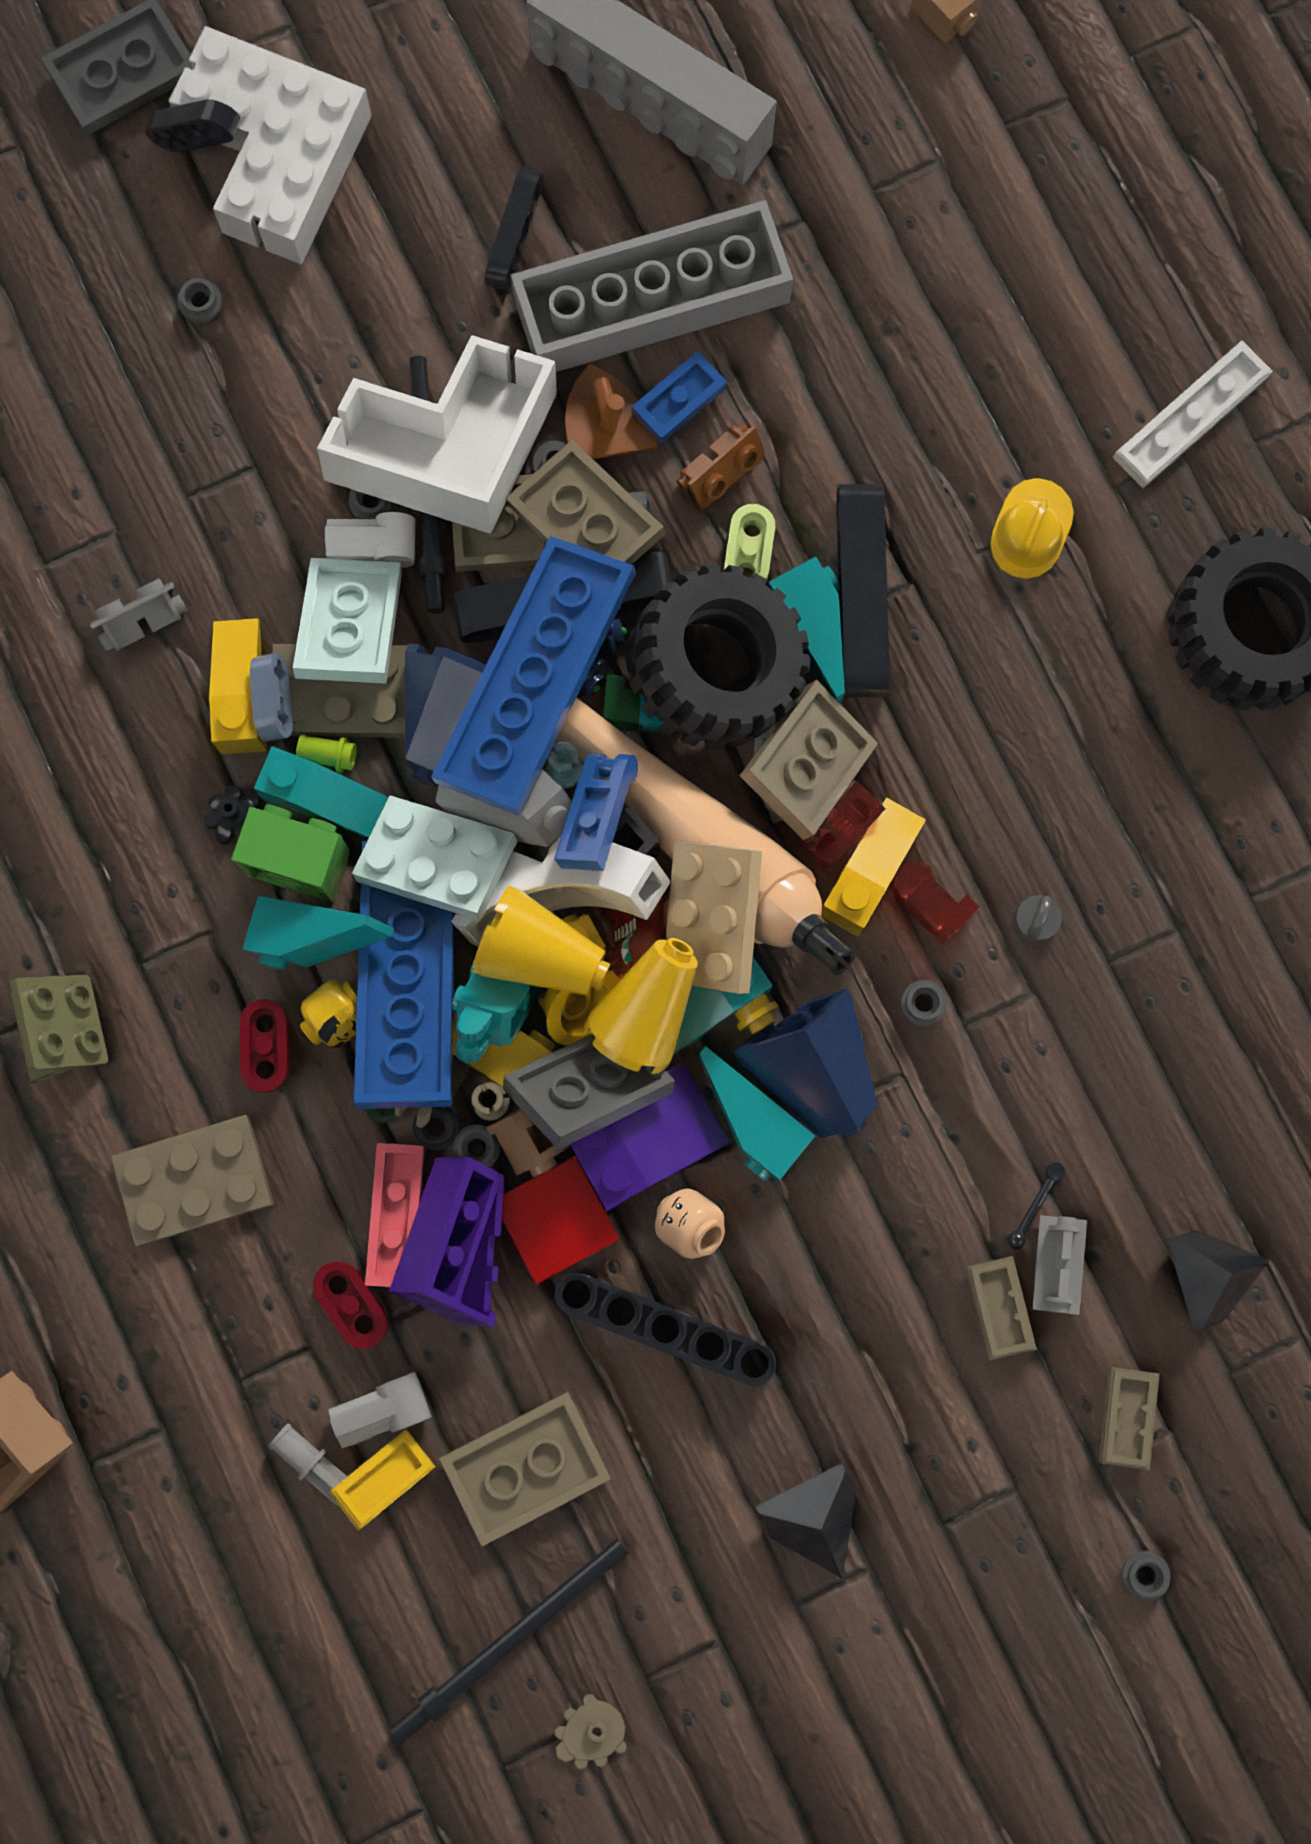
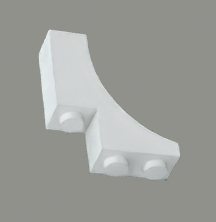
[451,836,671,947]

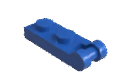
[554,753,638,871]

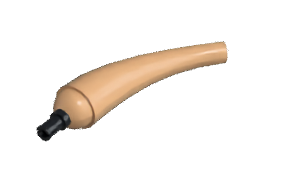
[556,697,855,975]

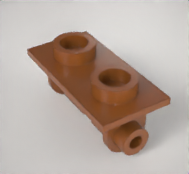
[676,423,766,512]

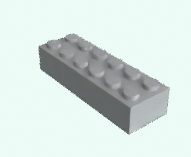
[526,0,777,185]
[511,200,793,372]

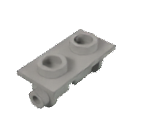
[90,578,188,651]
[1032,1215,1087,1315]

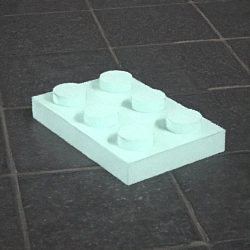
[293,558,402,684]
[352,796,517,921]

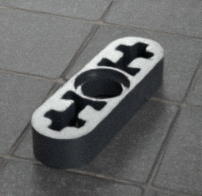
[145,99,241,152]
[485,167,543,291]

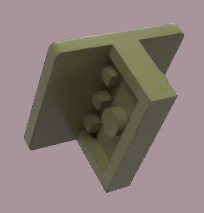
[10,975,108,1082]

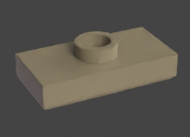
[965,1256,1037,1360]
[1099,1367,1159,1470]

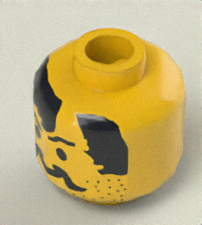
[300,979,358,1048]

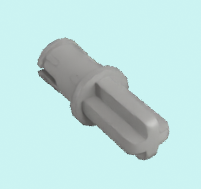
[268,1423,348,1506]

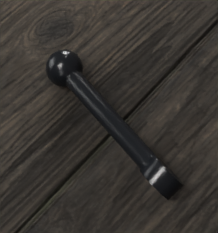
[1007,1163,1065,1249]

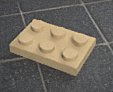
[666,840,762,994]

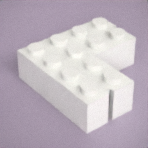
[169,26,372,265]
[317,335,557,534]

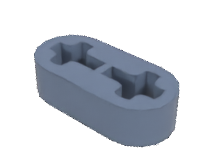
[250,653,293,741]

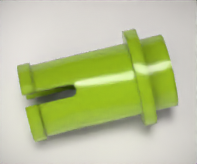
[296,734,357,773]

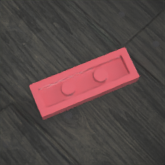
[365,1143,425,1287]

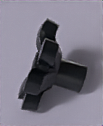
[204,786,261,845]

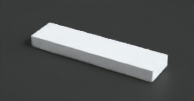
[1113,341,1273,489]

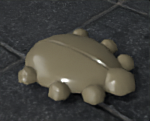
[555,1695,627,1770]

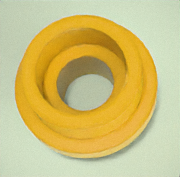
[735,994,779,1034]

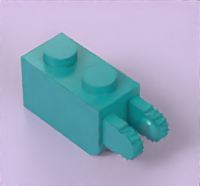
[452,962,543,1064]

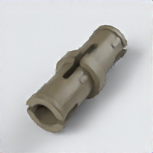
[472,1082,510,1121]

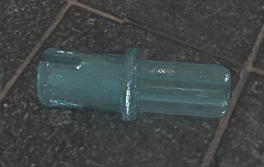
[546,742,583,793]

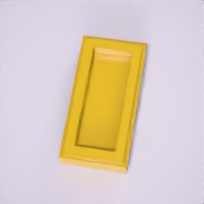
[329,1429,435,1531]

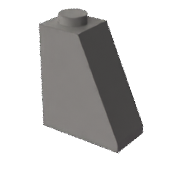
[436,769,572,847]

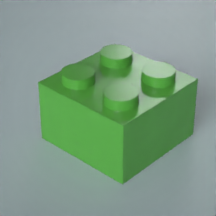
[231,804,351,903]

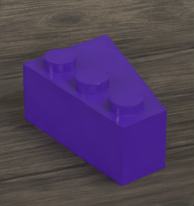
[389,1157,504,1327]

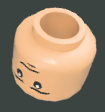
[655,1188,725,1259]

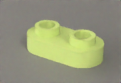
[724,504,775,585]

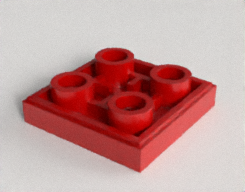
[502,1156,620,1285]

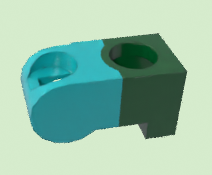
[603,674,665,733]

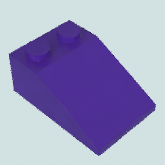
[570,1062,729,1212]

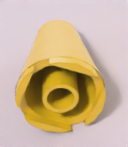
[473,886,611,995]
[584,938,698,1074]

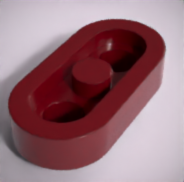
[240,999,290,1094]
[313,1261,389,1349]

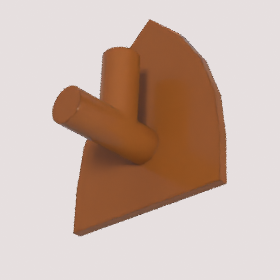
[564,363,658,459]

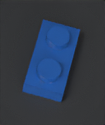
[632,351,727,444]

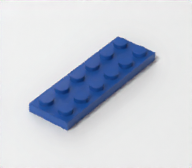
[431,536,636,816]
[354,841,455,1109]

